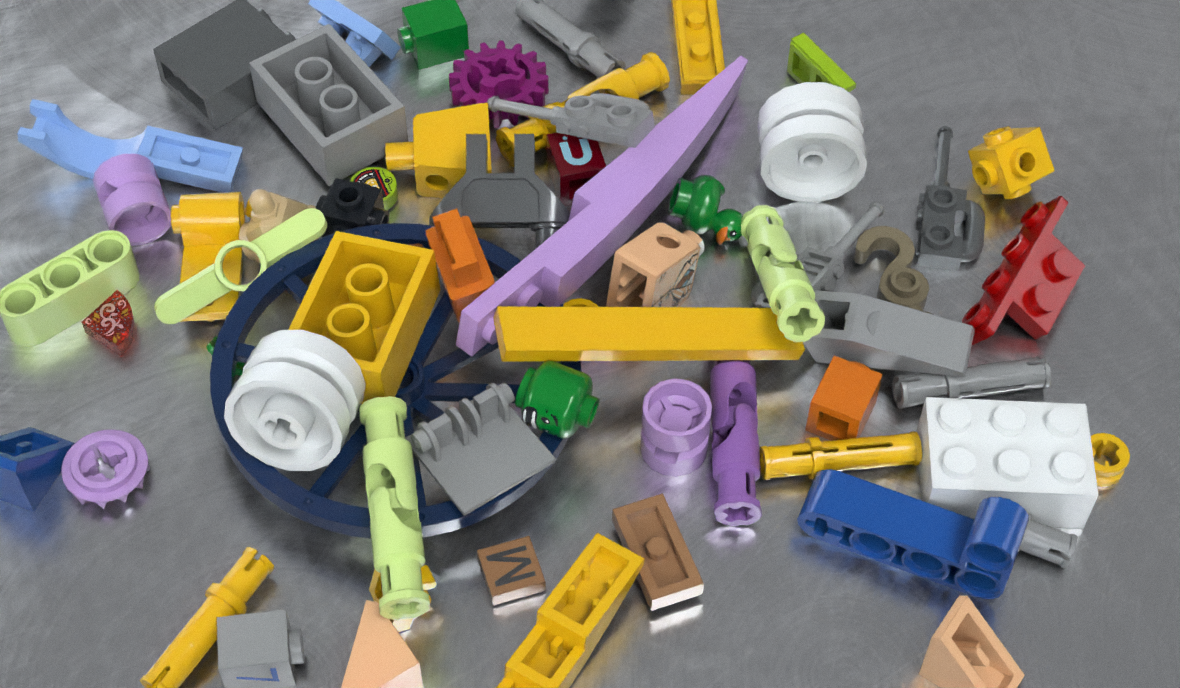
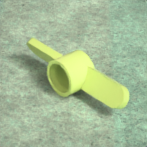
[154,208,327,324]

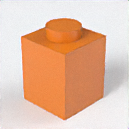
[805,355,883,441]

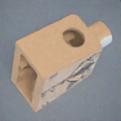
[606,223,704,307]

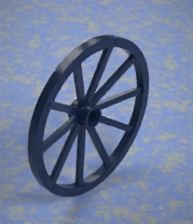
[210,223,582,539]

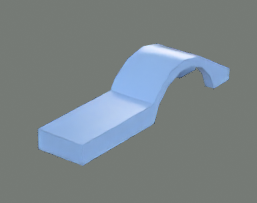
[17,99,243,193]

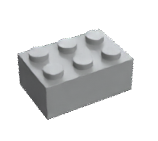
[249,24,408,186]

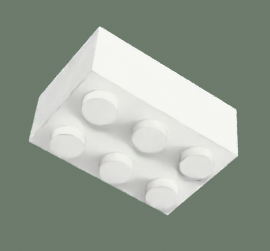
[916,397,1099,529]

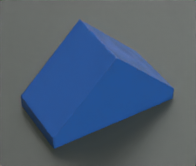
[0,427,75,512]

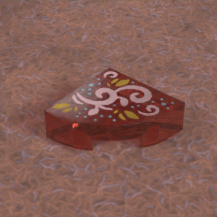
[81,290,134,357]

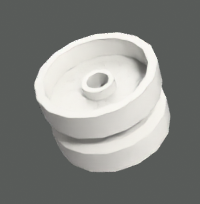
[758,82,867,202]
[224,330,366,471]

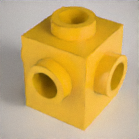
[968,126,1055,199]

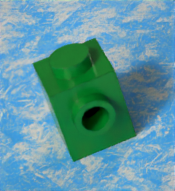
[397,0,469,70]

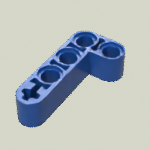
[797,469,1029,599]

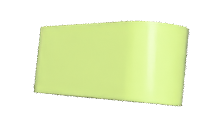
[0,230,139,347]

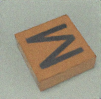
[477,536,546,606]

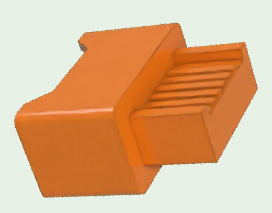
[426,208,495,323]

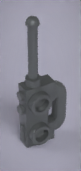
[916,126,985,271]

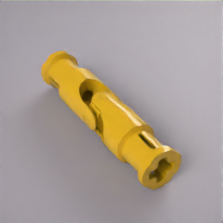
[496,52,670,167]

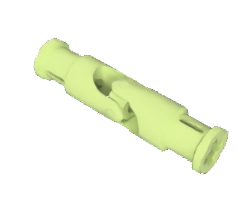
[741,205,825,342]
[359,396,430,620]

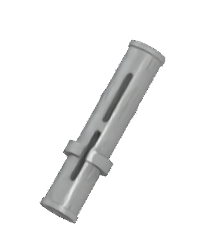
[515,0,626,78]
[892,356,1051,409]

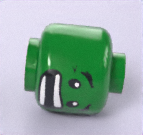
[515,360,600,439]

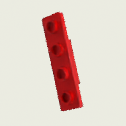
[962,196,1085,345]

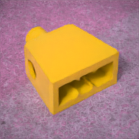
[385,103,492,198]

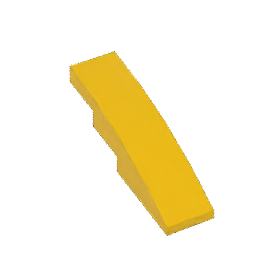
[496,533,645,688]

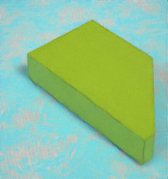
[787,32,856,92]

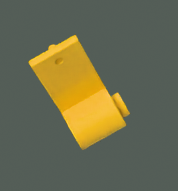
[171,191,245,322]

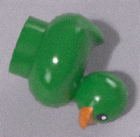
[668,175,743,245]

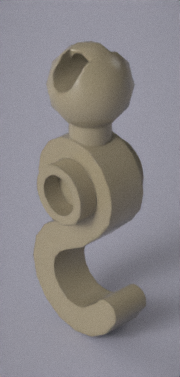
[854,226,934,315]

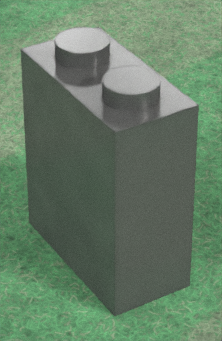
[153,0,296,130]

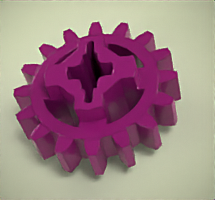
[449,40,549,128]

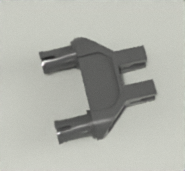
[429,134,570,275]

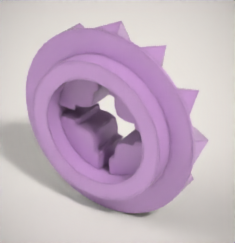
[61,430,150,509]

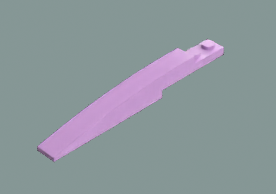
[456,56,748,356]

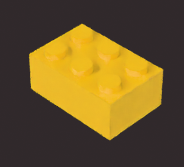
[288,231,441,405]

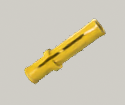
[759,431,922,480]
[140,547,275,688]

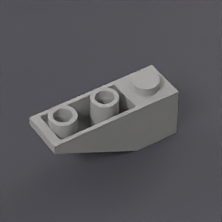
[804,290,975,377]

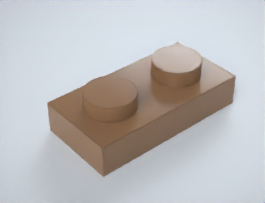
[612,493,704,611]

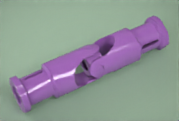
[710,360,762,526]

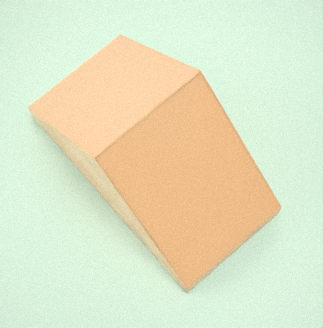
[919,595,1025,688]
[341,600,423,688]

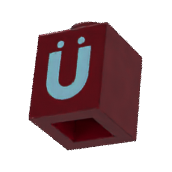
[546,132,606,207]

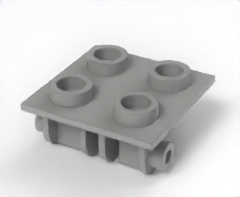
[405,382,556,516]

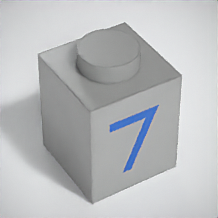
[217,609,305,688]

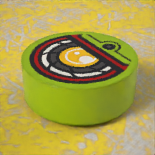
[350,167,398,210]

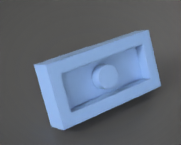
[308,0,401,67]

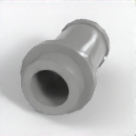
[1018,513,1078,569]

